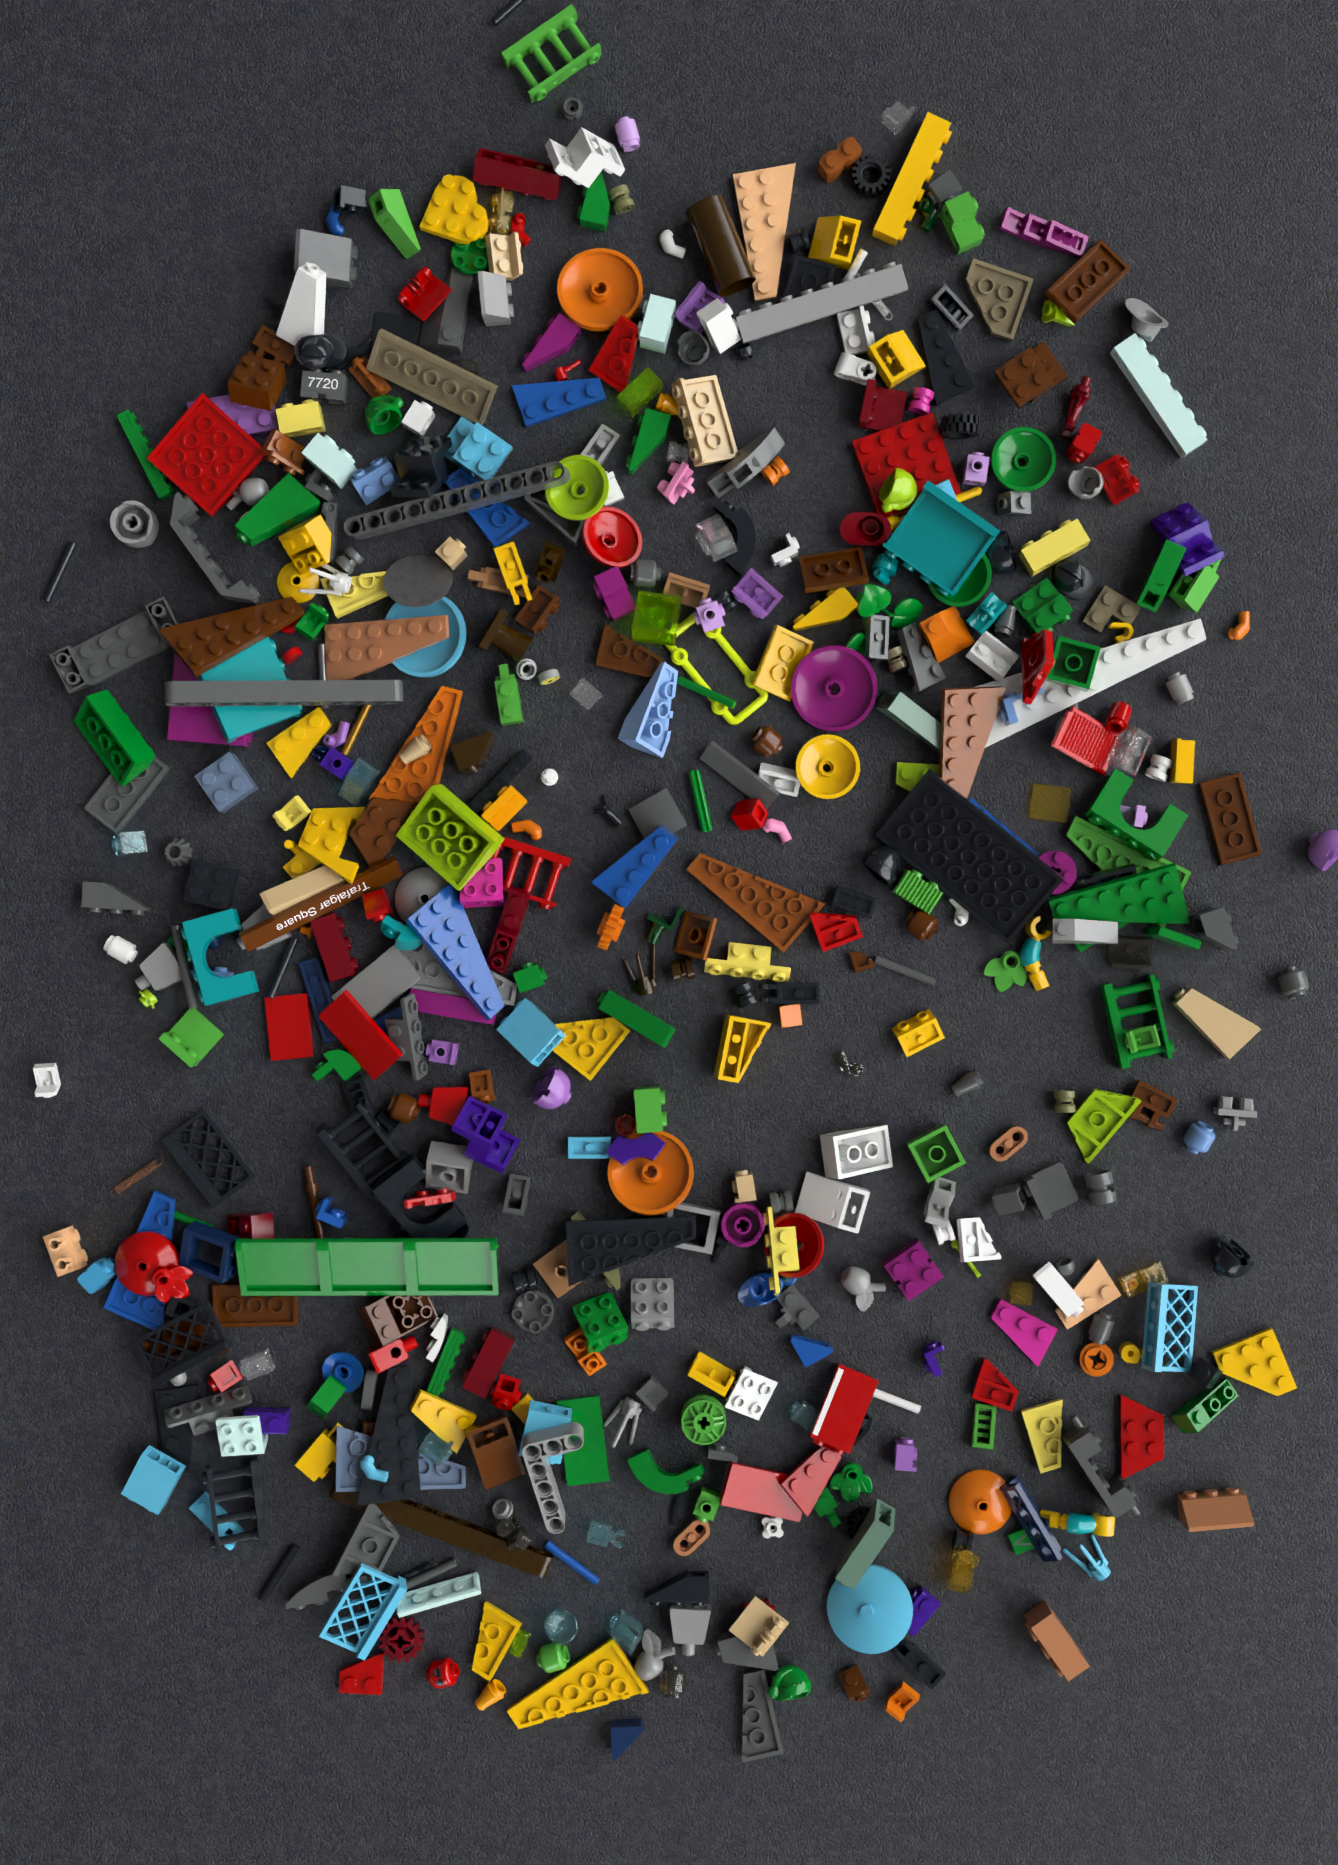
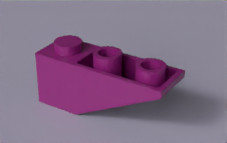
[522,313,581,372]

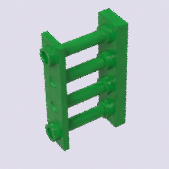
[1100,974,1174,1069]

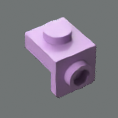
[1120,805,1148,829]

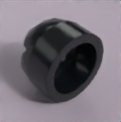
[736,343,754,361]

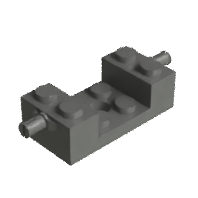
[1061,1414,1141,1518]

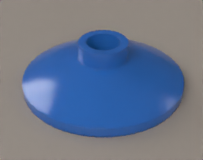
[322,1352,364,1393]

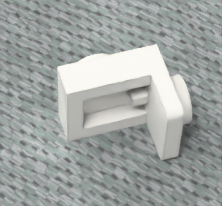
[771,533,800,567]
[33,1063,61,1098]

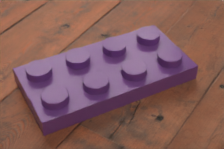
[187,395,279,436]

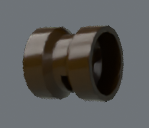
[670,958,695,982]

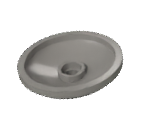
[395,867,458,924]

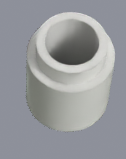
[103,935,138,964]

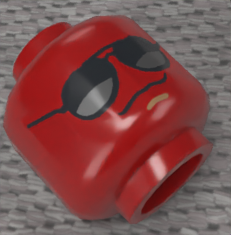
[426,1657,460,1689]

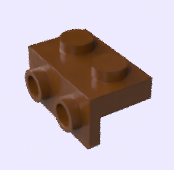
[514,585,561,635]

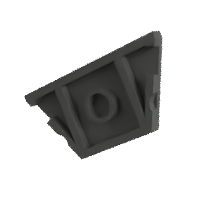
[332,1504,400,1576]

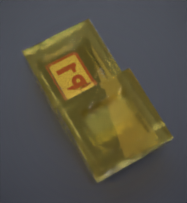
[1117,1262,1168,1298]

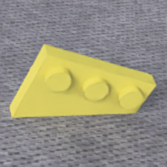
[320,571,388,618]
[1020,1398,1063,1474]

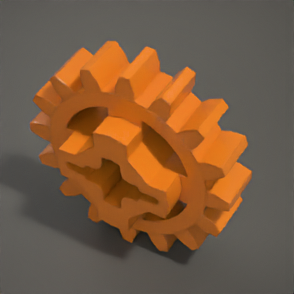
[597,904,625,950]

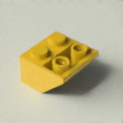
[808,216,861,270]
[867,330,926,389]
[278,515,331,575]

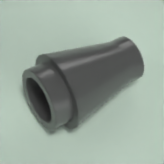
[993,604,1016,638]
[951,1069,984,1097]

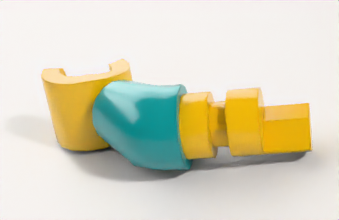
[1019,916,1052,991]
[1040,1509,1115,1537]

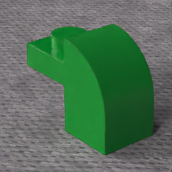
[312,1049,363,1081]

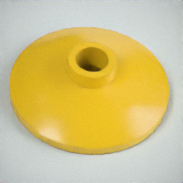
[277,562,320,604]

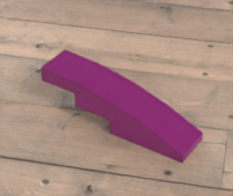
[998,207,1089,258]
[409,988,496,1025]

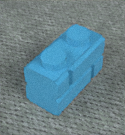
[77,1256,117,1294]

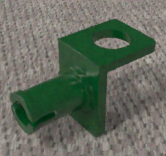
[645,905,684,945]

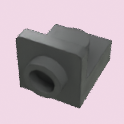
[305,469,334,502]

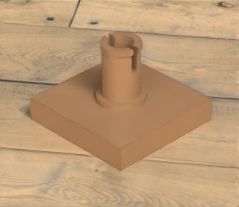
[533,1239,580,1298]

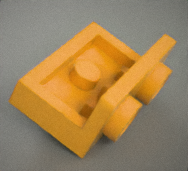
[481,785,527,831]

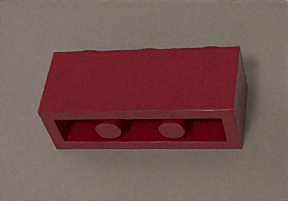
[310,913,359,982]
[461,1326,516,1399]

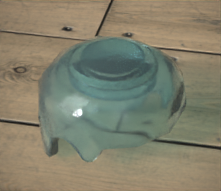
[543,1608,578,1644]

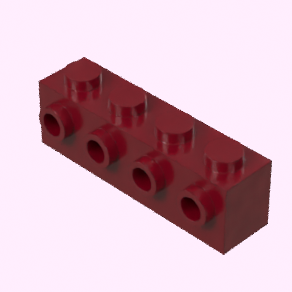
[473,148,562,200]

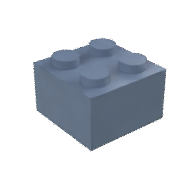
[194,752,259,813]

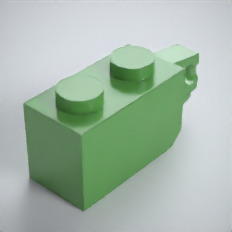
[1169,559,1221,613]
[494,664,524,726]

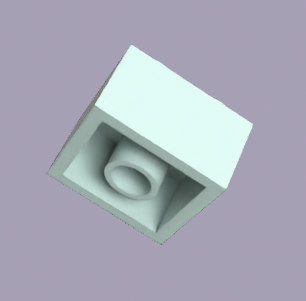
[637,294,676,354]
[301,433,357,489]

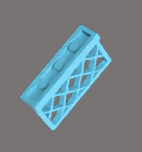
[1141,1282,1198,1372]
[319,1563,407,1661]

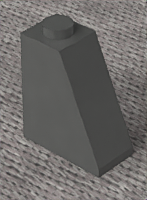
[715,1631,779,1671]

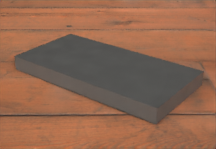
[84,756,171,835]

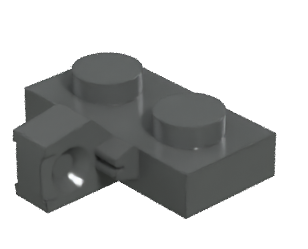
[775,1284,820,1330]

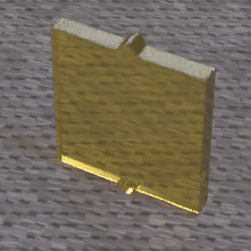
[1029,783,1071,823]

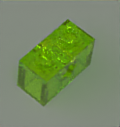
[617,367,663,418]

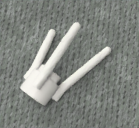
[299,564,351,596]

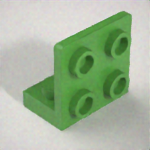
[159,1008,224,1068]

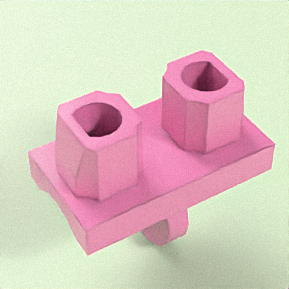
[657,462,695,505]

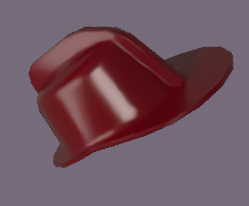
[840,512,892,546]

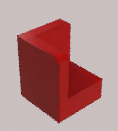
[731,798,768,831]

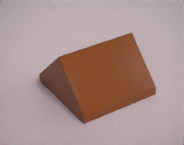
[674,910,717,960]

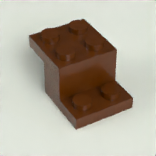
[994,341,1068,408]

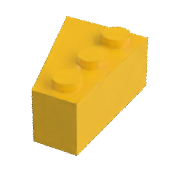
[713,1014,772,1083]

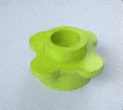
[138,988,158,1009]

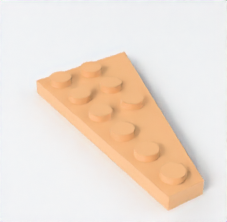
[733,163,796,303]

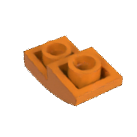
[564,1327,607,1376]

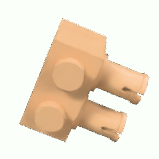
[43,1225,88,1277]

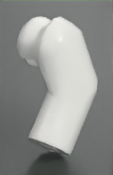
[949,898,969,926]

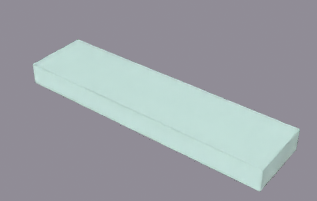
[396,1572,481,1618]

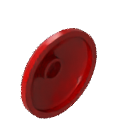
[582,507,642,568]
[763,1213,824,1278]
[115,1231,179,1296]

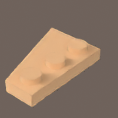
[1055,1258,1121,1330]

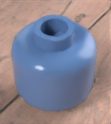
[1183,1121,1215,1154]

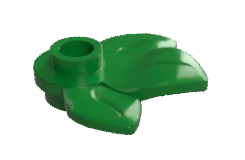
[830,1462,872,1503]

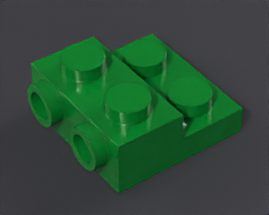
[1011,578,1073,634]

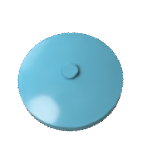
[385,596,466,678]
[827,1564,913,1654]

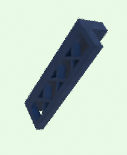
[1000,1475,1063,1562]

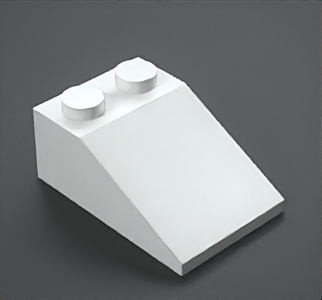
[820,1125,893,1179]

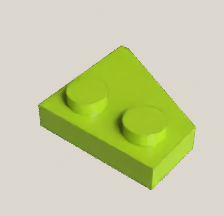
[895,762,939,792]

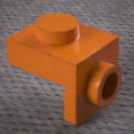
[884,1681,920,1722]

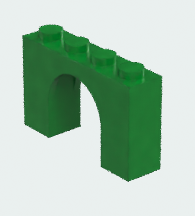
[1085,769,1188,862]

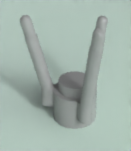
[603,1396,642,1448]

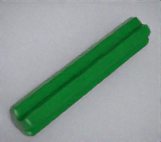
[689,770,712,832]

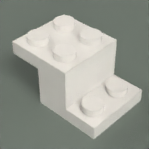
[545,127,625,188]

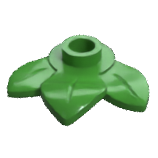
[984,951,1027,992]

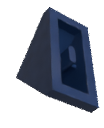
[611,1719,644,1760]

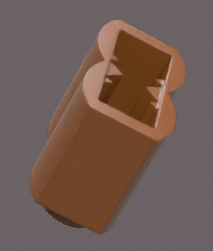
[817,137,862,183]

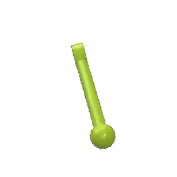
[951,1240,981,1278]

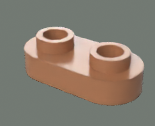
[989,1126,1028,1161]
[673,1518,710,1556]

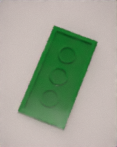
[557,1395,610,1486]

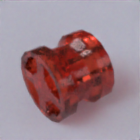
[615,1114,636,1136]

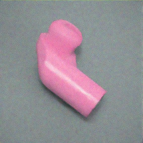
[762,818,792,843]

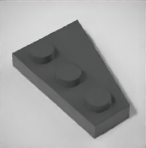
[897,622,946,694]

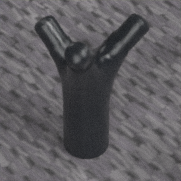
[594,795,622,827]

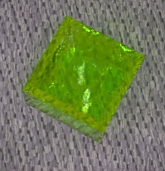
[632,591,682,646]

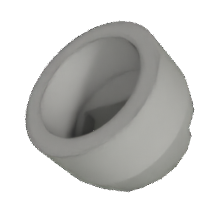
[170,1372,187,1386]

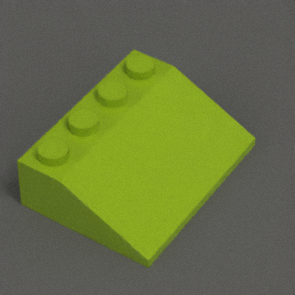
[396,784,504,891]

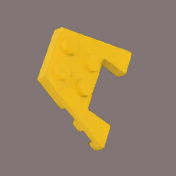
[298,807,365,883]

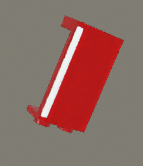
[808,1363,879,1455]

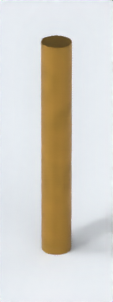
[340,705,372,756]

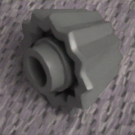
[163,838,193,867]

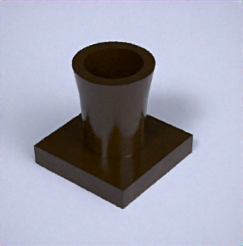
[476,609,533,664]

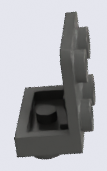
[1022,1162,1078,1221]

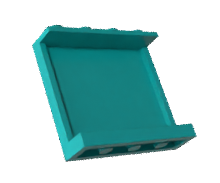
[882,481,1000,597]
[198,637,302,744]

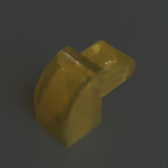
[946,1550,979,1594]

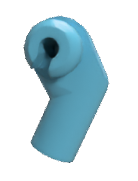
[360,1455,388,1482]

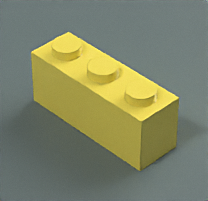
[1019,519,1090,577]

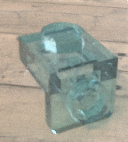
[112,830,148,856]
[417,1431,454,1465]

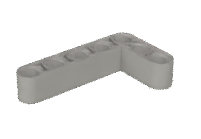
[522,1422,584,1534]

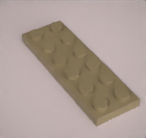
[366,328,498,425]

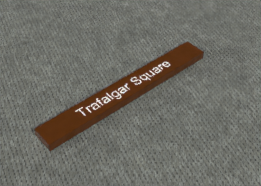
[238,856,403,952]

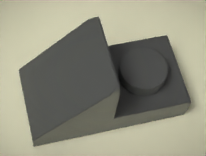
[502,1174,531,1216]

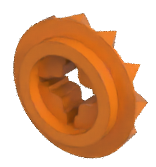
[1079,1342,1114,1377]

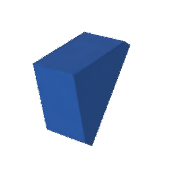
[790,1334,833,1368]

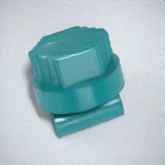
[872,553,899,585]

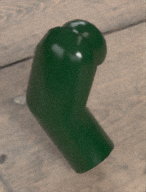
[919,198,937,233]

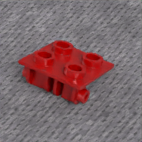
[397,266,452,322]

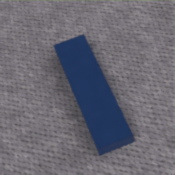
[298,956,337,1044]

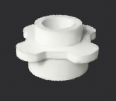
[762,1517,784,1539]

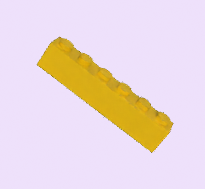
[872,112,952,246]

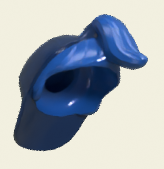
[737,1271,797,1307]

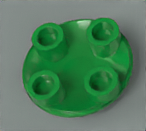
[450,237,489,275]

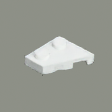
[957,1217,1001,1262]

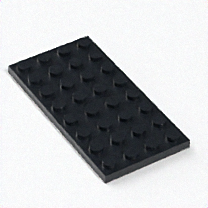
[875,769,1064,944]

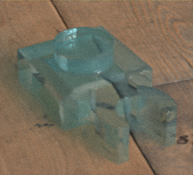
[586,1519,626,1548]

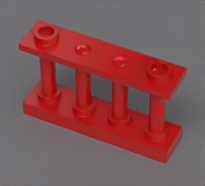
[490,836,572,910]

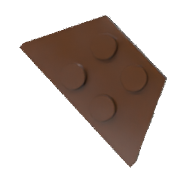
[349,797,419,867]

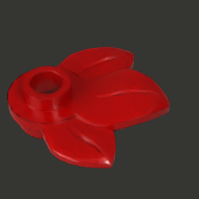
[152,1265,193,1303]

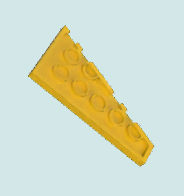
[507,1637,649,1729]

